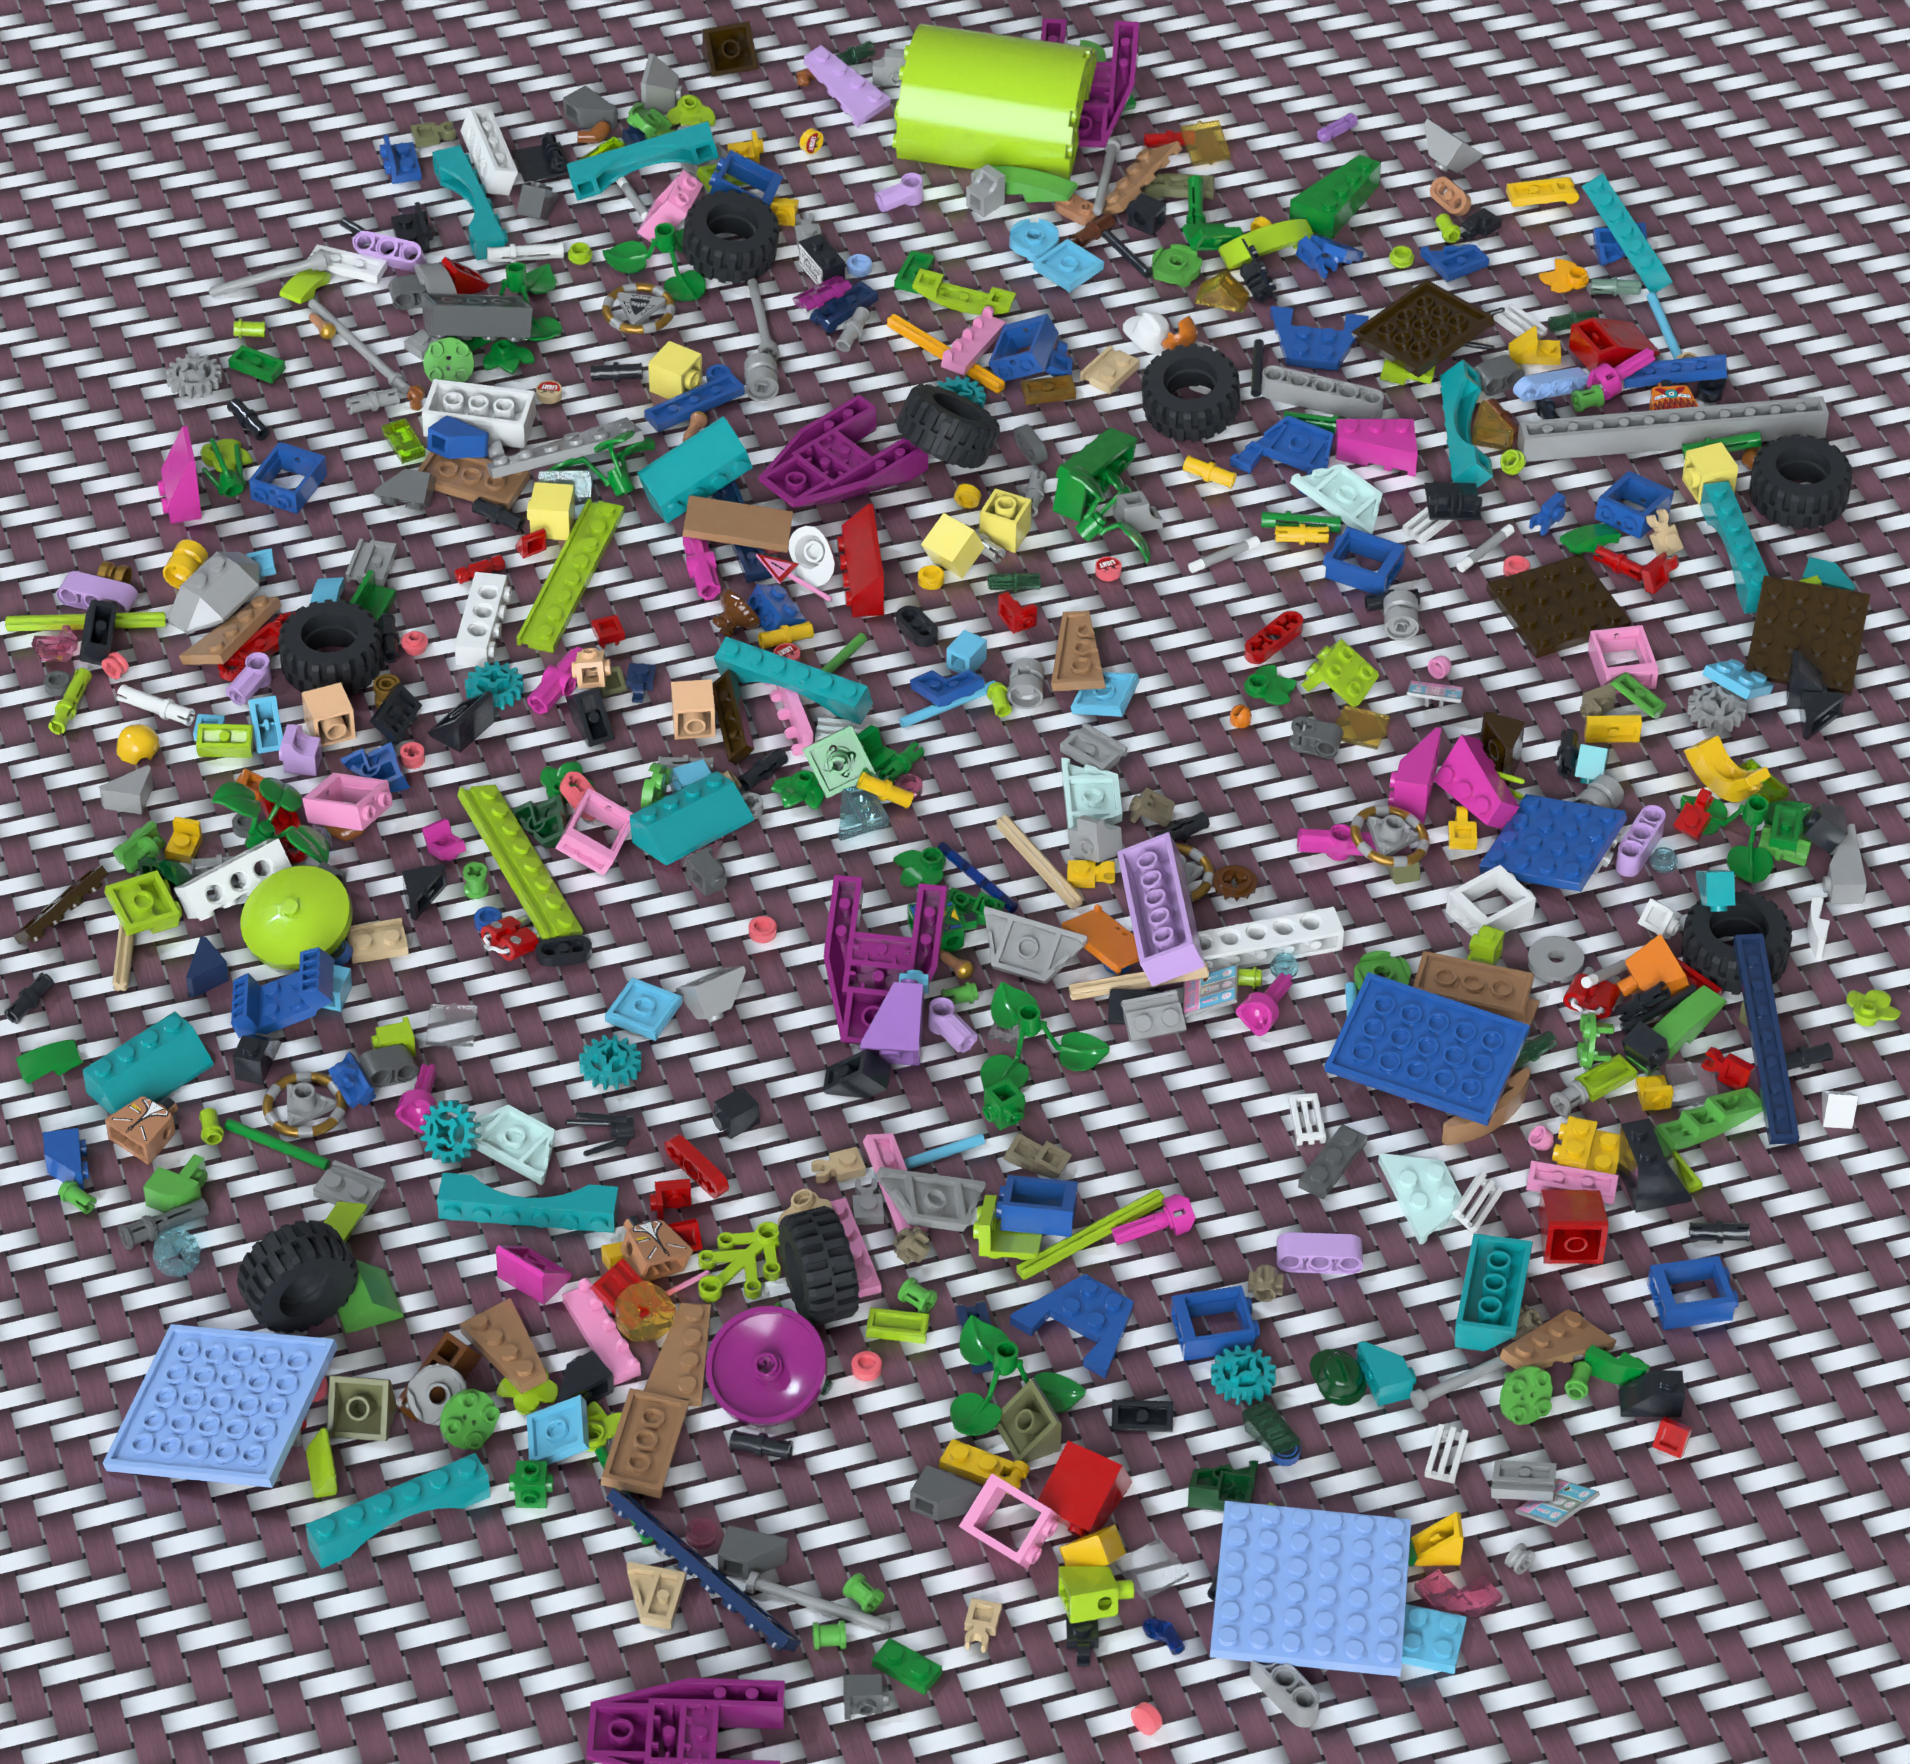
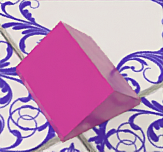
[496,1245,573,1305]

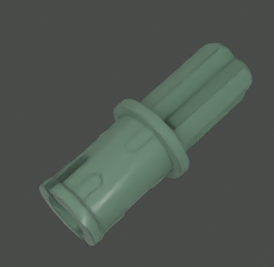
[1591,277,1641,297]

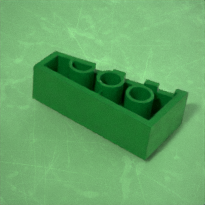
[1289,154,1381,240]
[1053,427,1137,522]

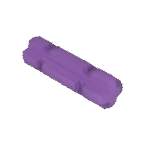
[1317,113,1358,143]

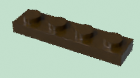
[712,669,755,765]
[12,866,109,944]

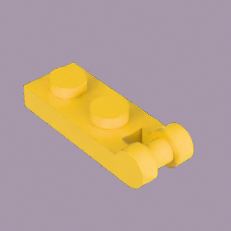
[1506,177,1579,207]
[939,1439,1030,1495]

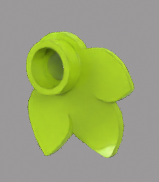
[667,95,716,126]
[200,439,253,473]
[1846,989,1901,1027]
[497,1367,558,1415]
[586,1401,622,1452]

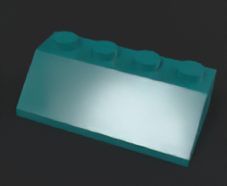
[637,416,753,524]
[629,771,754,866]
[83,1011,214,1115]
[1455,1233,1533,1351]

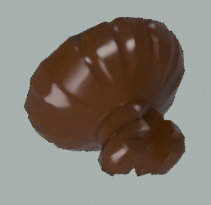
[712,588,761,637]

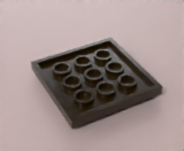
[1351,279,1494,378]
[1486,554,1631,658]
[1745,575,1870,696]

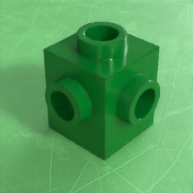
[982,1078,1026,1130]
[509,1460,554,1509]

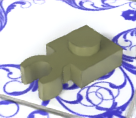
[410,121,456,148]

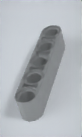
[1261,365,1384,419]

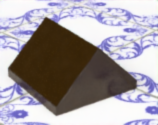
[702,21,759,77]
[1480,712,1525,786]

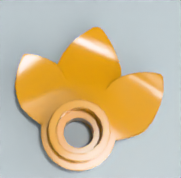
[1539,258,1589,293]

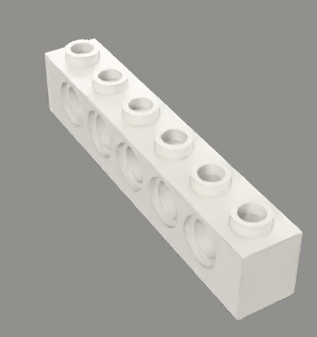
[1198,907,1344,972]

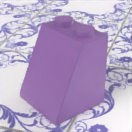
[860,979,924,1066]

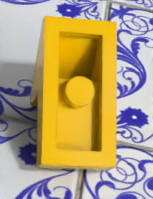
[1508,326,1561,365]

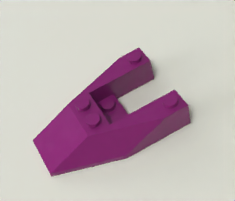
[1041,19,1140,148]
[759,395,928,508]
[823,875,949,1045]
[586,1678,785,1764]

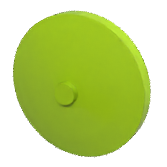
[240,866,353,970]

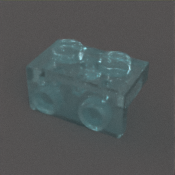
[538,470,593,501]

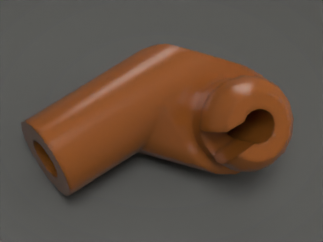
[795,68,816,87]
[577,121,611,143]
[407,385,425,411]
[1742,447,1761,470]
[323,825,366,841]

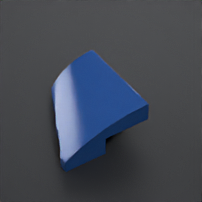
[1593,222,1647,266]
[340,742,410,792]

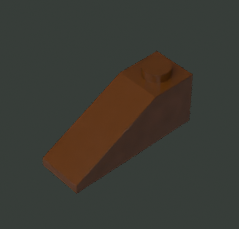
[396,1331,482,1423]

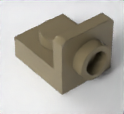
[1580,683,1616,721]
[1129,787,1175,827]

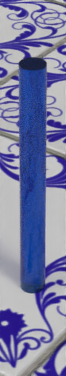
[937,842,1018,913]

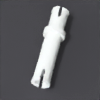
[487,242,564,264]
[117,684,195,726]

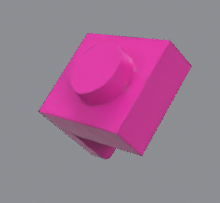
[422,818,466,861]

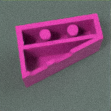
[1334,419,1418,477]
[1433,734,1519,829]

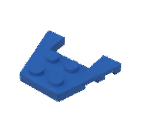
[1270,306,1369,371]
[1230,415,1334,496]
[1010,1274,1134,1379]

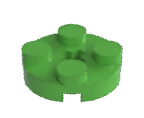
[626,102,675,139]
[1152,244,1202,287]
[641,762,673,809]
[1354,951,1411,990]

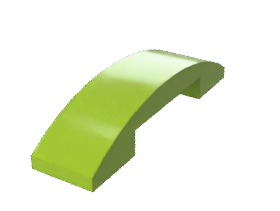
[1218,219,1314,271]
[912,269,1016,315]

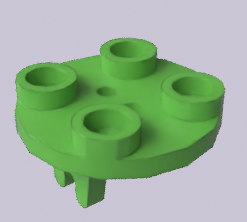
[423,337,475,383]
[1577,1012,1615,1069]
[1499,1365,1553,1425]
[440,1389,500,1450]

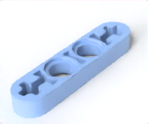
[1513,367,1589,402]

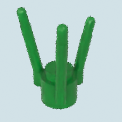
[202,438,247,497]

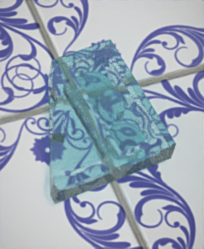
[839,785,889,841]

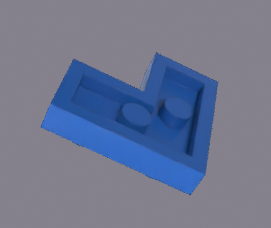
[1310,235,1364,264]
[910,669,985,707]

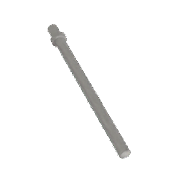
[308,299,410,394]

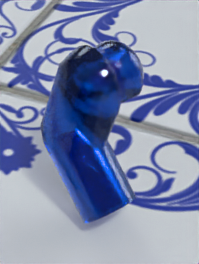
[1142,1618,1185,1655]

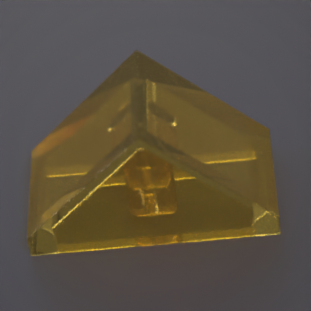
[1195,269,1250,313]
[1472,400,1514,451]

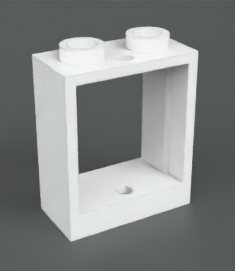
[1446,865,1536,936]

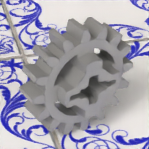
[166,353,222,399]
[1687,683,1747,733]

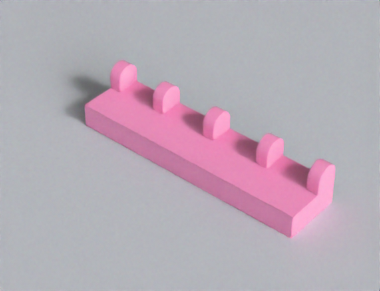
[941,306,1007,375]
[765,683,813,756]
[562,1278,641,1386]

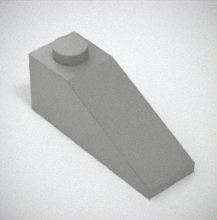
[1822,824,1867,904]

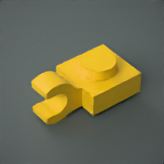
[1448,806,1477,850]
[1067,860,1115,888]

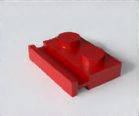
[590,1258,662,1332]

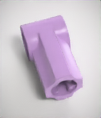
[875,173,924,213]
[226,652,272,706]
[928,997,977,1053]

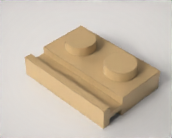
[1080,345,1140,394]
[347,918,409,964]

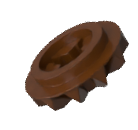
[1212,865,1257,902]

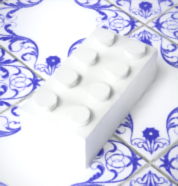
[422,379,536,448]

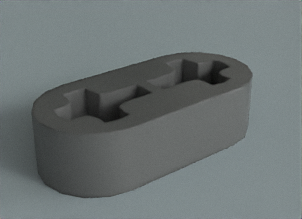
[1014,424,1048,466]

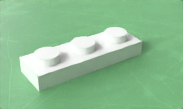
[308,244,387,284]

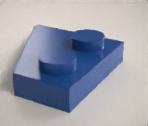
[1420,244,1489,282]

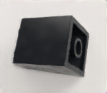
[1618,1118,1692,1213]

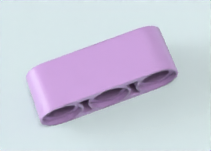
[353,231,427,272]
[56,571,138,613]
[1615,805,1666,877]
[1276,1232,1363,1274]

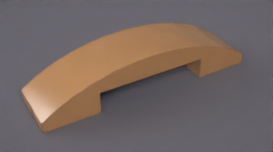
[1442,1067,1531,1145]

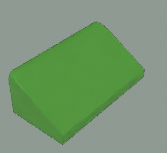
[1611,672,1667,719]

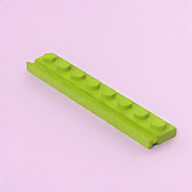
[516,498,624,653]
[457,784,583,940]

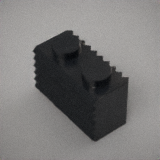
[79,600,118,666]

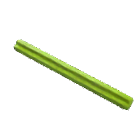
[5,612,166,631]
[1016,1189,1165,1280]

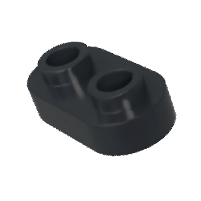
[1697,367,1729,403]
[896,606,938,647]
[535,935,592,967]

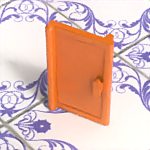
[1061,904,1139,974]

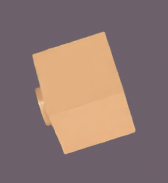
[671,679,715,740]
[302,682,356,747]

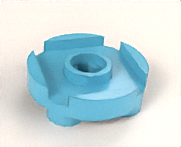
[1009,219,1059,262]

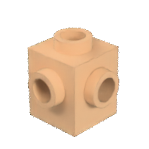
[572,648,611,689]

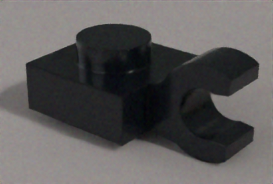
[1460,208,1502,241]
[1066,1616,1099,1667]

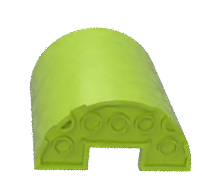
[892,24,1098,180]

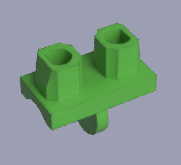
[113,821,166,873]
[1758,824,1812,866]

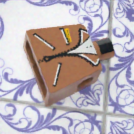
[105,1097,178,1165]
[621,1215,693,1282]

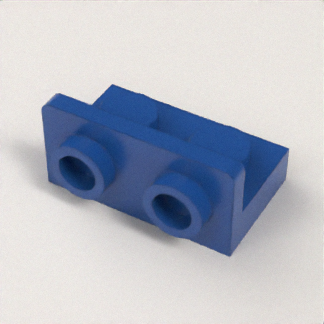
[380,135,421,184]

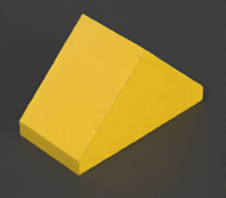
[1411,1511,1464,1566]
[1059,1524,1126,1566]

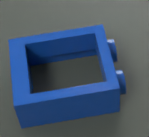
[708,150,783,207]
[988,314,1059,381]
[249,442,327,514]
[1594,471,1674,539]
[1323,526,1406,594]
[996,1175,1078,1237]
[1647,1256,1739,1330]
[1170,1285,1260,1361]

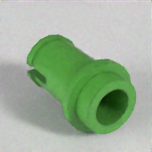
[941,981,978,1005]
[58,1180,97,1214]
[1565,1361,1592,1400]

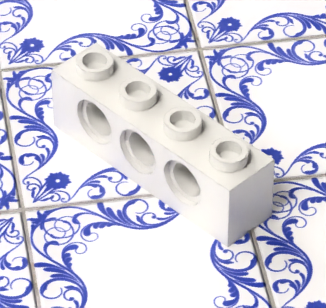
[461,108,518,195]
[455,572,512,668]
[174,838,292,921]

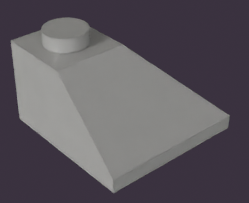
[641,53,683,115]
[1425,119,1484,173]
[675,966,746,1023]

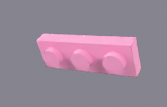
[1526,1161,1619,1205]

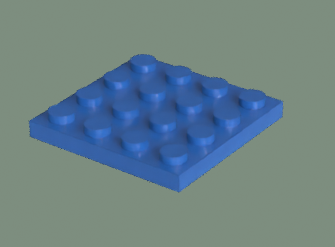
[1479,794,1627,892]

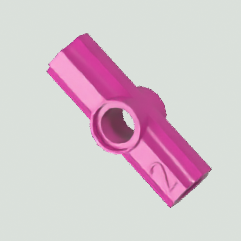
[682,536,721,600]
[527,646,583,715]
[1297,824,1377,861]

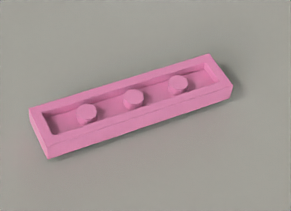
[863,1133,930,1233]
[830,1198,881,1298]

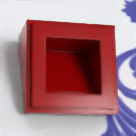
[515,528,547,559]

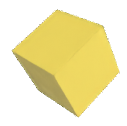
[648,341,702,399]
[1682,442,1739,505]
[527,482,575,540]
[979,489,1032,553]
[921,513,985,579]

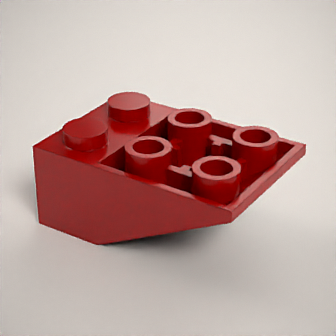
[1569,317,1661,372]

